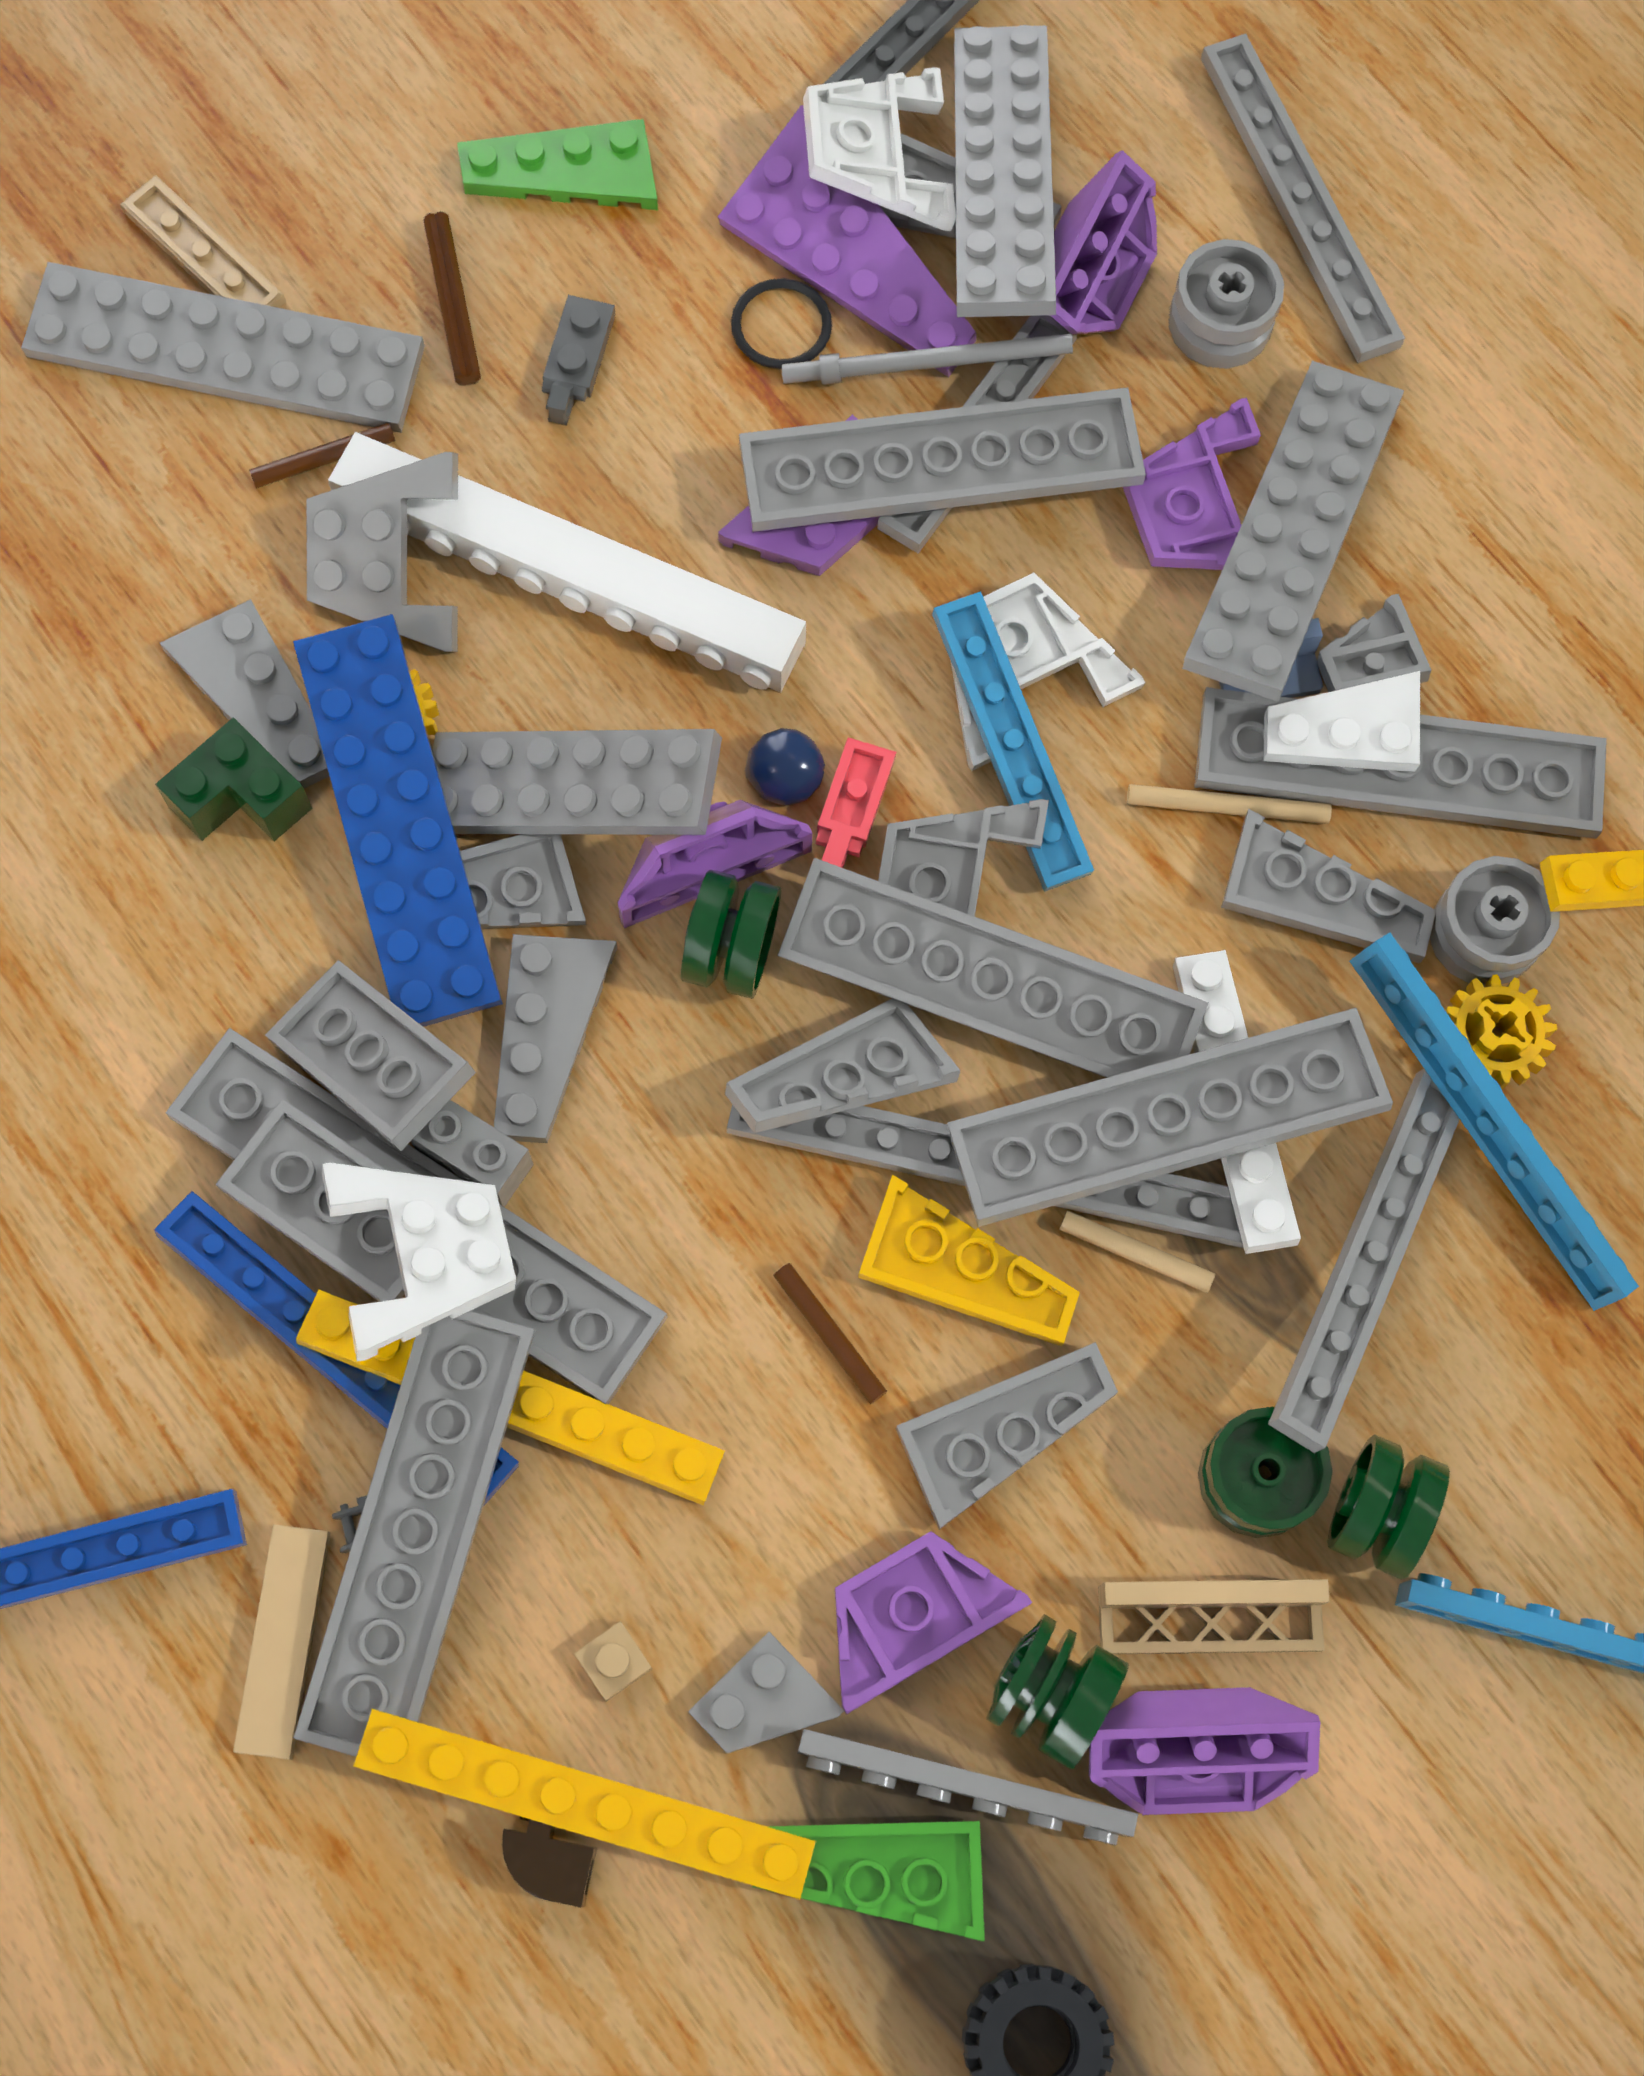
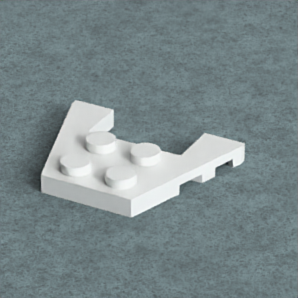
[803,67,956,231]
[950,573,1145,771]
[322,1163,516,1362]

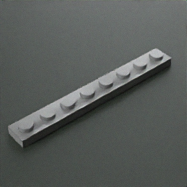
[1201,33,1405,363]
[1268,1069,1459,1453]

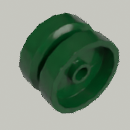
[681,869,781,999]
[1198,1407,1333,1538]
[1327,1435,1450,1580]

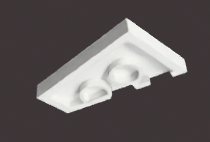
[1264,671,1420,772]

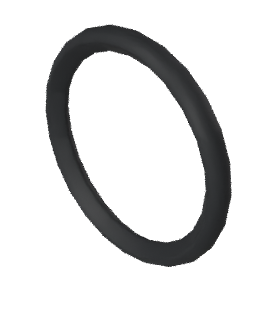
[731,278,832,369]

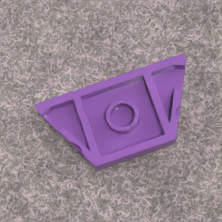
[718,415,880,576]
[835,1531,1032,1715]

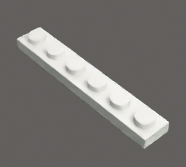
[1173,950,1301,1254]

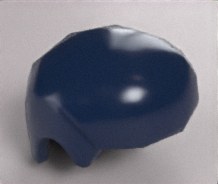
[745,728,825,806]

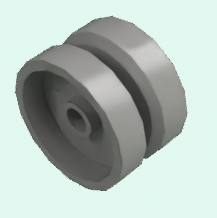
[1168,239,1284,369]
[1429,856,1560,986]

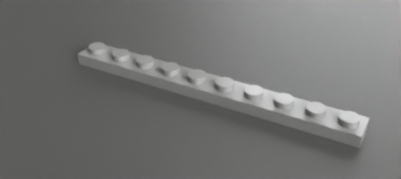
[727,1104,1244,1248]

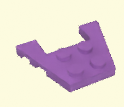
[1123,398,1261,570]

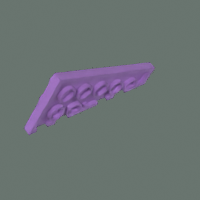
[718,105,977,377]

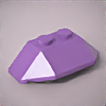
[1050,150,1157,335]
[617,800,813,928]
[1089,1687,1320,1815]

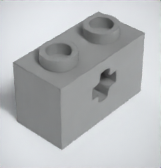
[411,1100,534,1207]

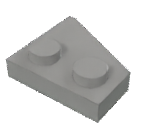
[1317,594,1431,692]
[688,1632,844,1754]

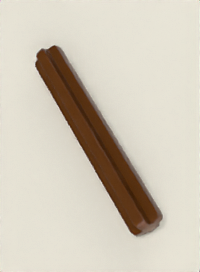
[423,211,481,386]

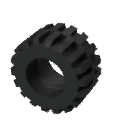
[962,1964,1115,2076]

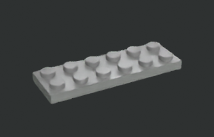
[432,729,722,835]

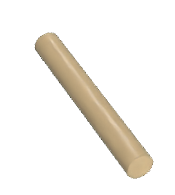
[1059,1210,1215,1293]

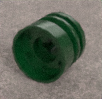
[986,1614,1129,1769]

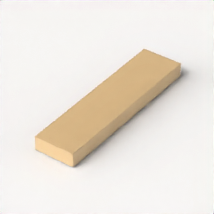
[120,175,286,308]
[233,1524,331,1760]

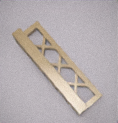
[1098,1579,1330,1654]

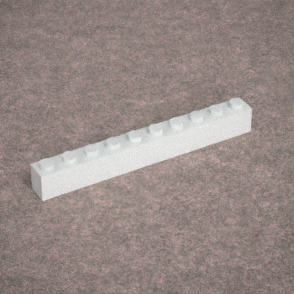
[328,432,806,693]

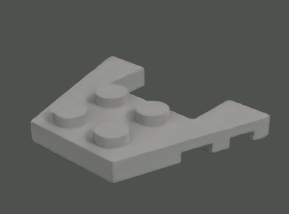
[306,452,458,652]
[878,799,1049,916]

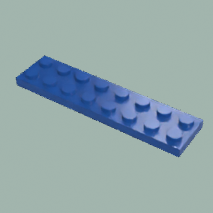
[293,614,503,1027]

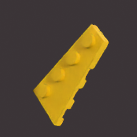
[858,1174,1080,1347]

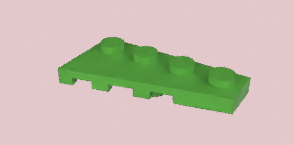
[752,1821,985,1942]

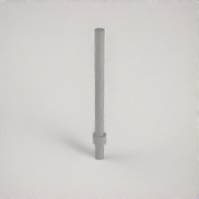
[782,333,1073,385]

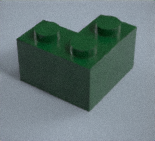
[155,717,313,842]

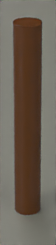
[249,423,395,489]
[773,1263,887,1404]

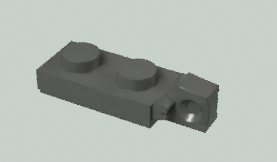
[542,295,615,425]

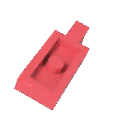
[816,737,896,868]

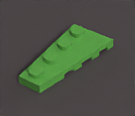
[457,119,658,210]

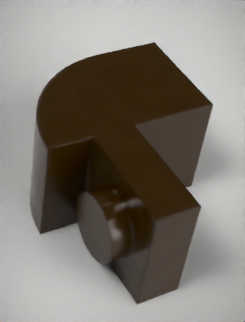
[502,1816,597,1908]

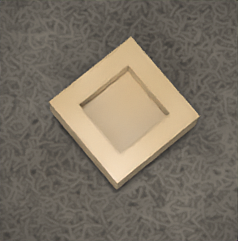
[574,1621,652,1702]

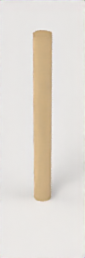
[1127,784,1332,824]

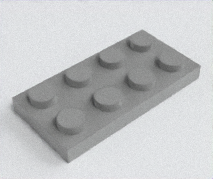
[265,960,476,1151]
[215,1098,405,1302]

